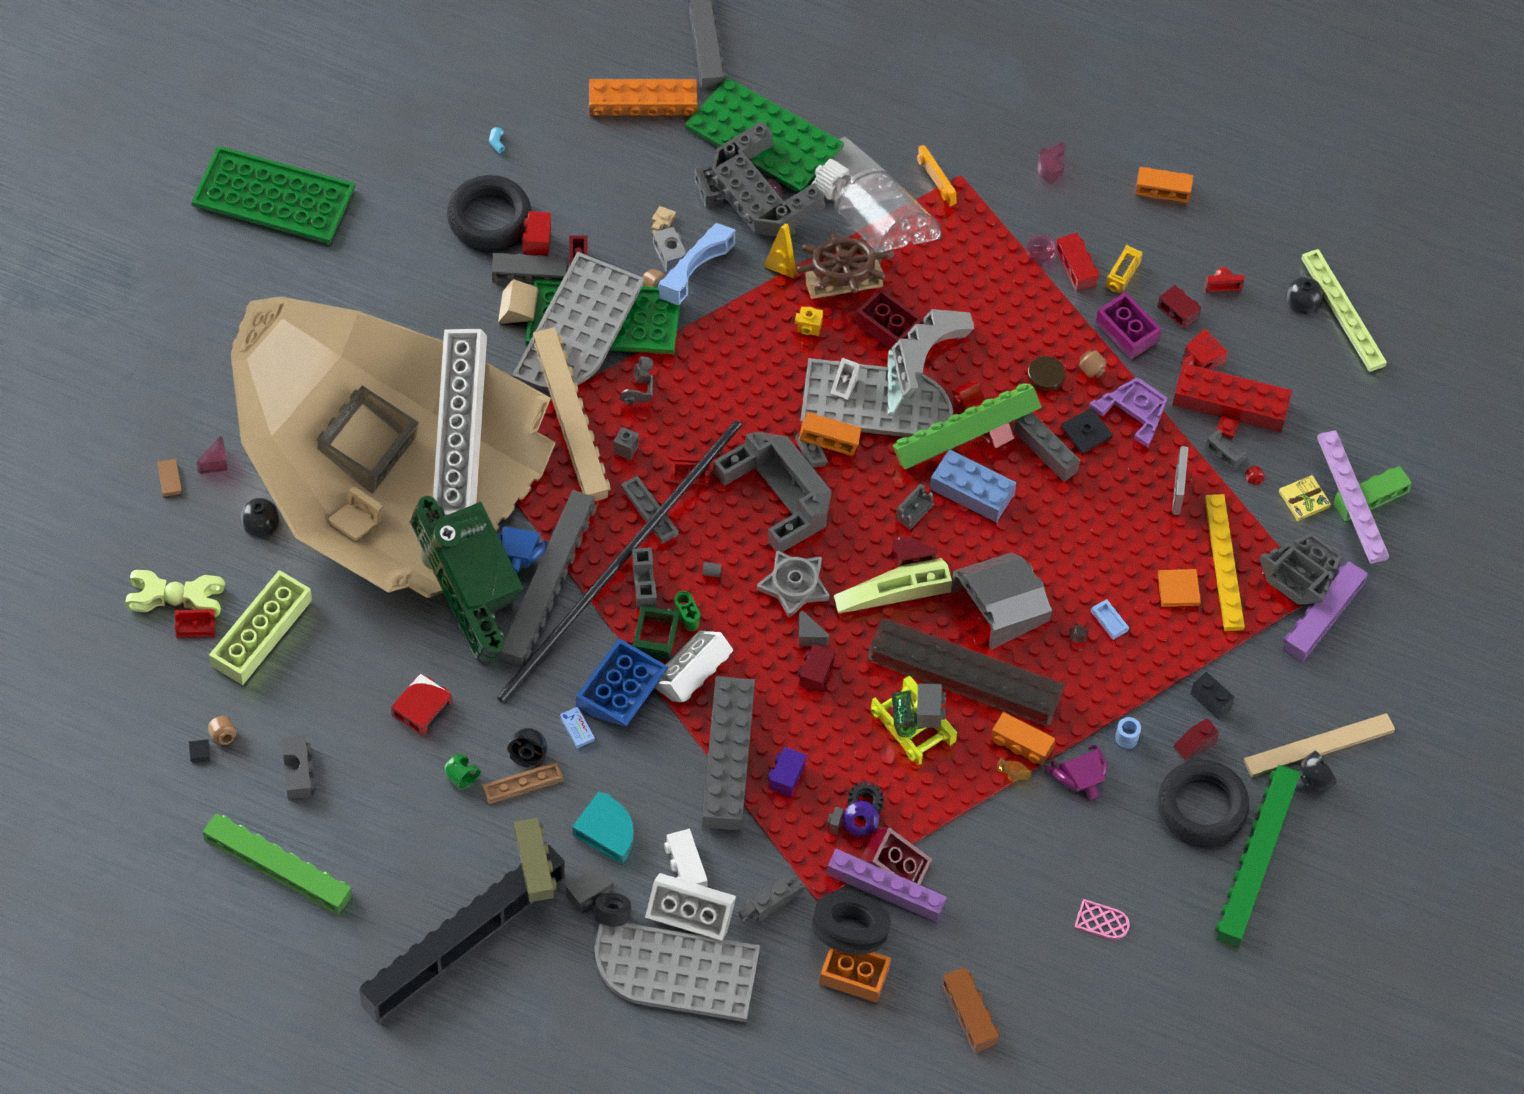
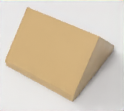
[498,279,538,324]

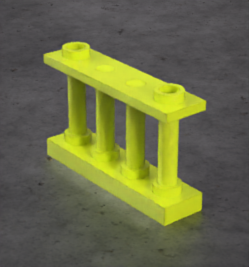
[871,676,957,766]

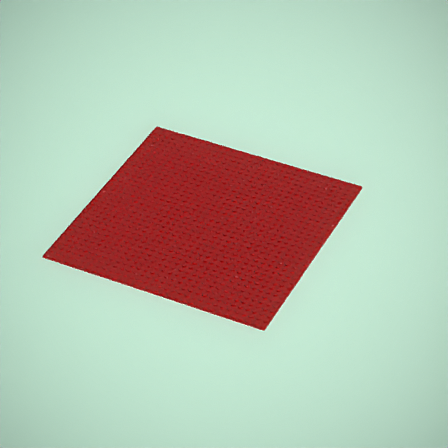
[515,176,1306,901]

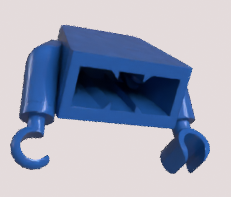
[497,526,549,574]

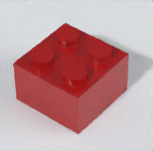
[523,211,551,257]

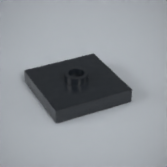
[1060,408,1113,455]

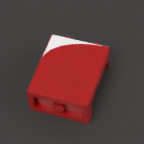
[391,674,452,737]

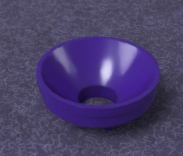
[843,801,879,837]

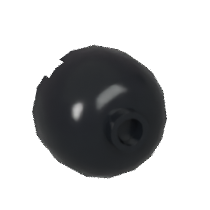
[1286,277,1323,314]
[240,498,279,537]
[507,728,548,767]
[1300,750,1337,791]

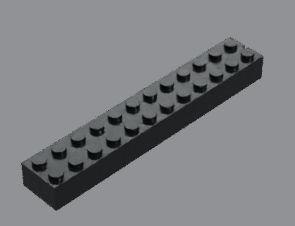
[359,844,565,1023]

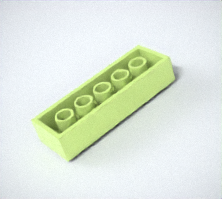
[209,570,312,685]

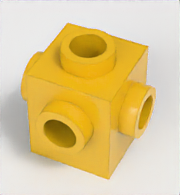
[795,306,823,336]

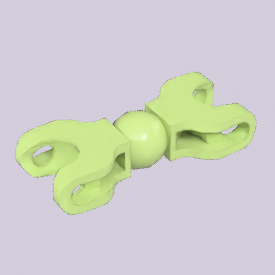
[125,570,225,617]

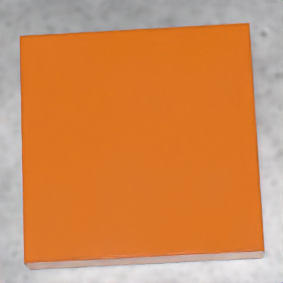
[1158,569,1201,607]

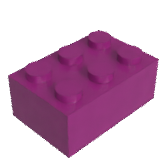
[1095,292,1162,359]

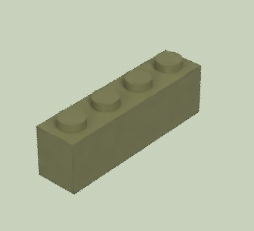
[514,817,557,902]

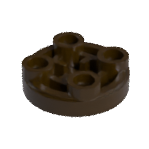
[1027,356,1065,391]

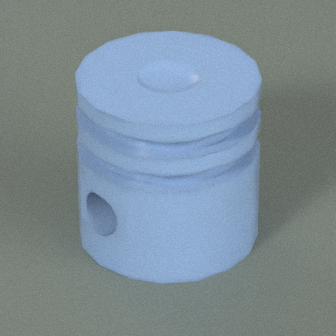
[1115,717,1141,749]

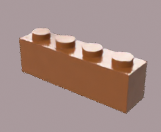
[942,967,1000,1053]

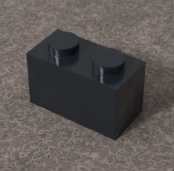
[1190,671,1235,720]

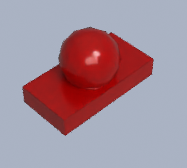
[1205,267,1244,292]

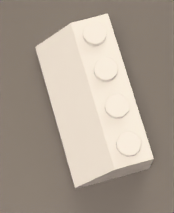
[654,630,733,702]

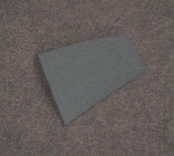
[1259,533,1342,605]

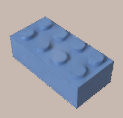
[930,449,1016,522]

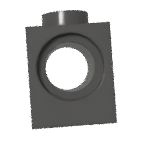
[614,427,639,460]

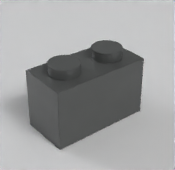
[917,684,946,728]
[566,865,613,912]

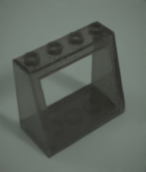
[317,385,419,494]

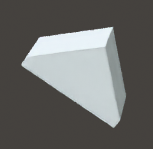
[830,358,860,400]

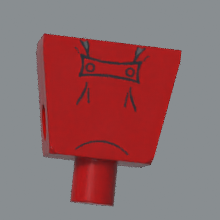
[1181,329,1228,369]

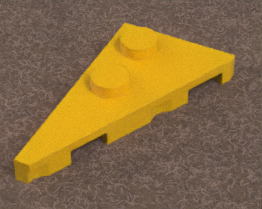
[764,223,797,278]

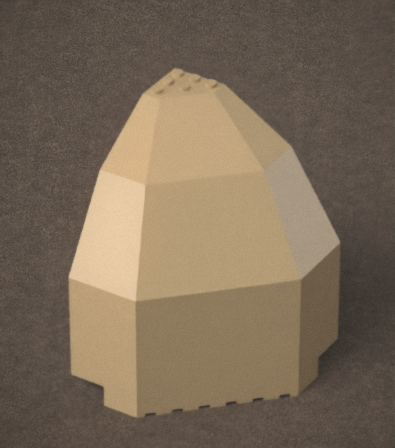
[231,296,556,598]

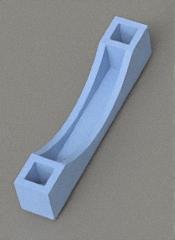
[658,223,735,305]

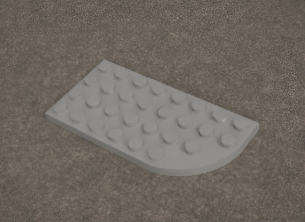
[512,252,645,390]
[800,358,953,437]
[595,923,760,1022]

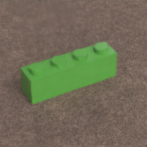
[1333,466,1412,522]

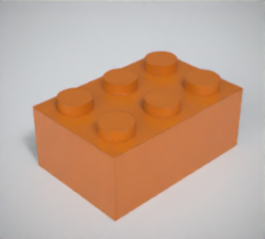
[819,948,891,1003]

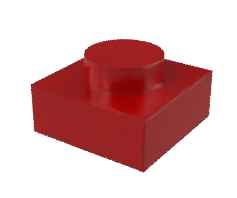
[1215,416,1239,440]

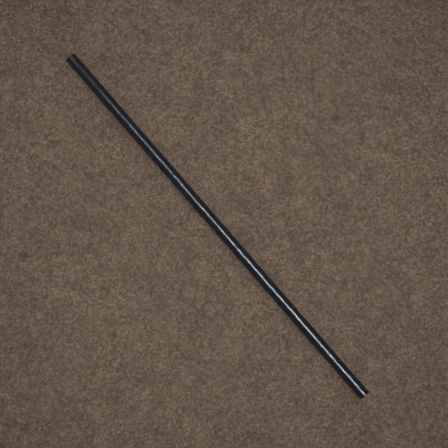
[497,420,742,703]

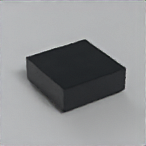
[189,739,210,762]

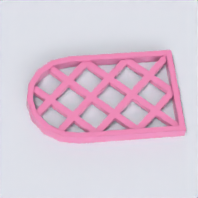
[1074,899,1130,940]

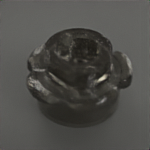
[1069,625,1088,642]

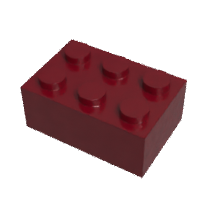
[855,288,923,350]

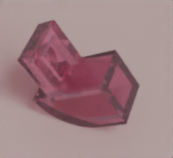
[1037,141,1066,185]

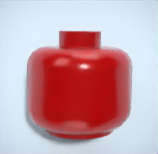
[1245,466,1265,485]

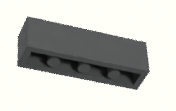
[492,253,568,284]
[1014,412,1080,482]

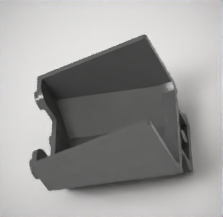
[951,553,1052,649]

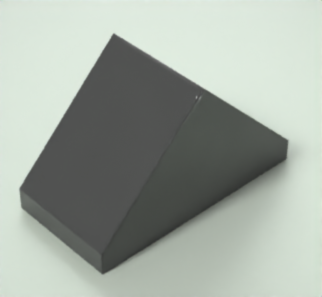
[799,611,830,647]

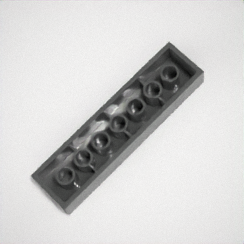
[702,676,755,831]

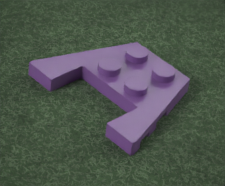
[1089,377,1167,448]

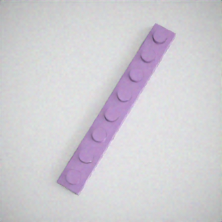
[1317,430,1389,564]

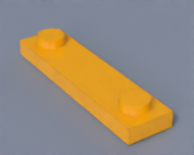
[917,145,956,206]

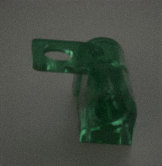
[891,690,927,737]

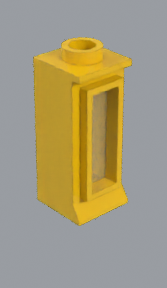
[1105,245,1143,294]

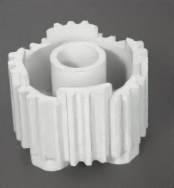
[811,158,852,202]

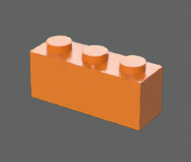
[1135,167,1193,203]
[799,412,861,456]
[991,712,1055,766]

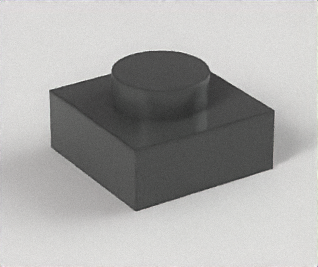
[827,807,843,835]

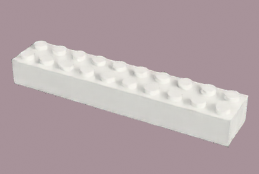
[433,329,487,516]

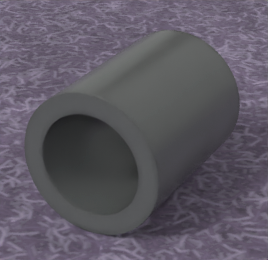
[703,562,721,577]

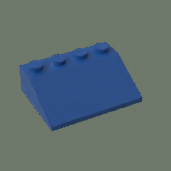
[576,638,668,727]

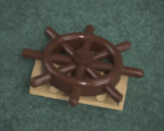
[797,231,890,299]

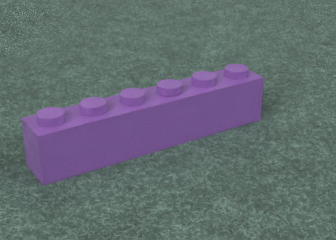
[1284,561,1368,662]
[826,849,947,922]

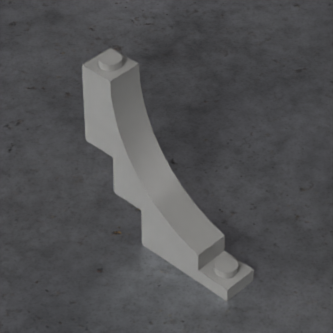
[892,309,974,398]

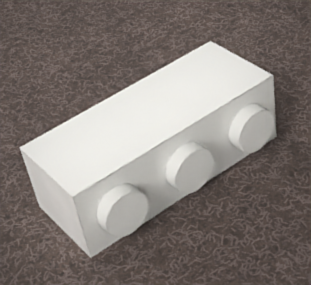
[664,829,708,887]

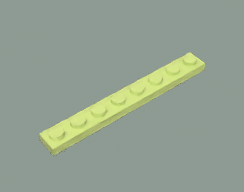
[1301,249,1387,372]

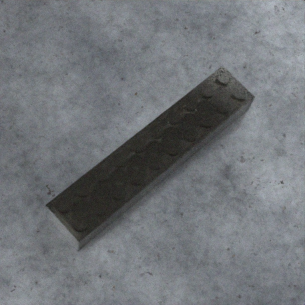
[867,618,1066,727]

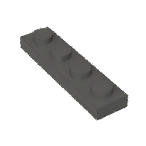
[621,476,678,544]

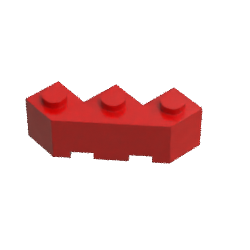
[952,380,1014,448]

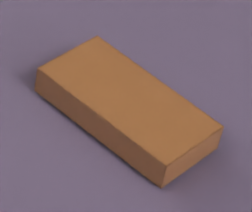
[157,459,182,497]

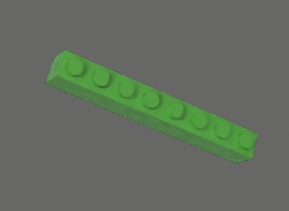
[892,383,1042,469]
[202,813,352,916]

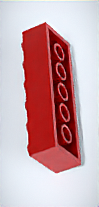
[1172,363,1292,432]

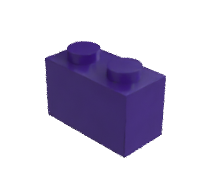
[767,747,807,796]

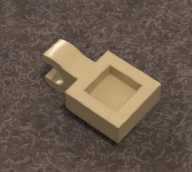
[651,206,676,235]

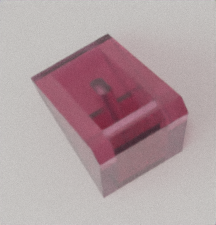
[196,436,228,474]

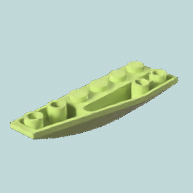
[834,558,952,614]

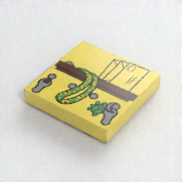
[1279,475,1331,521]

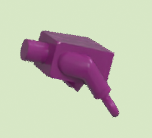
[1045,745,1108,800]

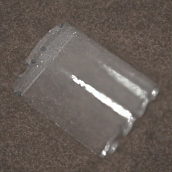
[834,169,941,253]

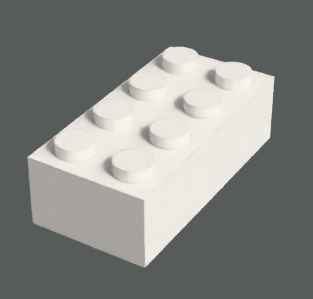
[645,873,736,940]

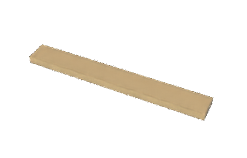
[1243,713,1395,778]

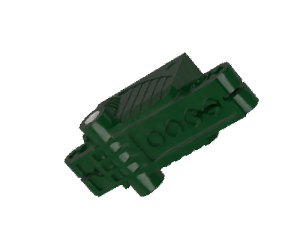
[409,496,523,663]

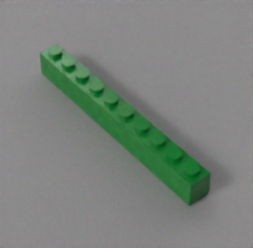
[1215,764,1301,948]

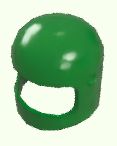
[444,754,482,790]

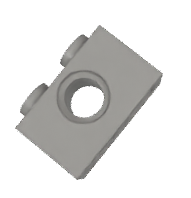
[653,227,688,272]

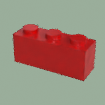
[1055,233,1100,292]

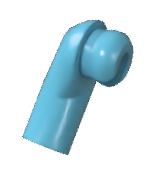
[489,127,505,153]

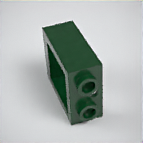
[633,606,679,661]

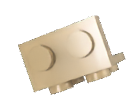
[328,486,383,541]

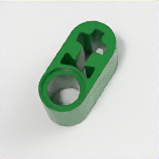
[674,591,700,631]

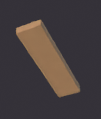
[482,762,564,805]

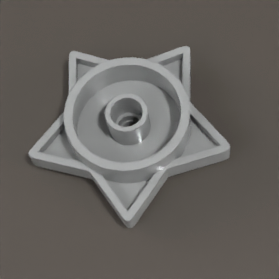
[757,551,830,617]

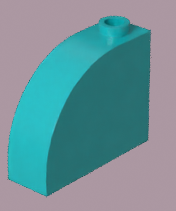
[572,791,633,865]

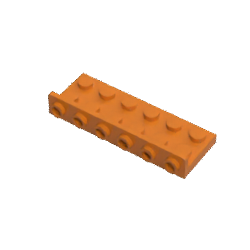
[589,79,697,116]

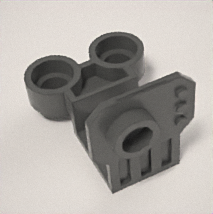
[619,356,653,404]

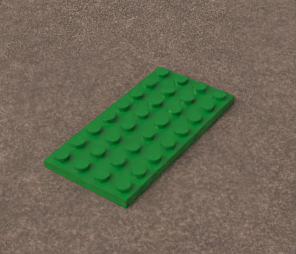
[685,78,844,193]
[191,146,355,244]
[526,280,681,354]

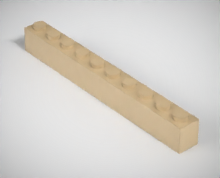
[533,327,611,501]

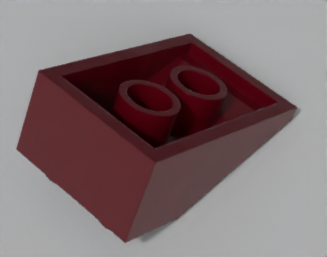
[861,827,932,885]

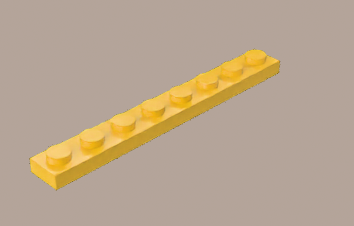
[1205,494,1244,631]

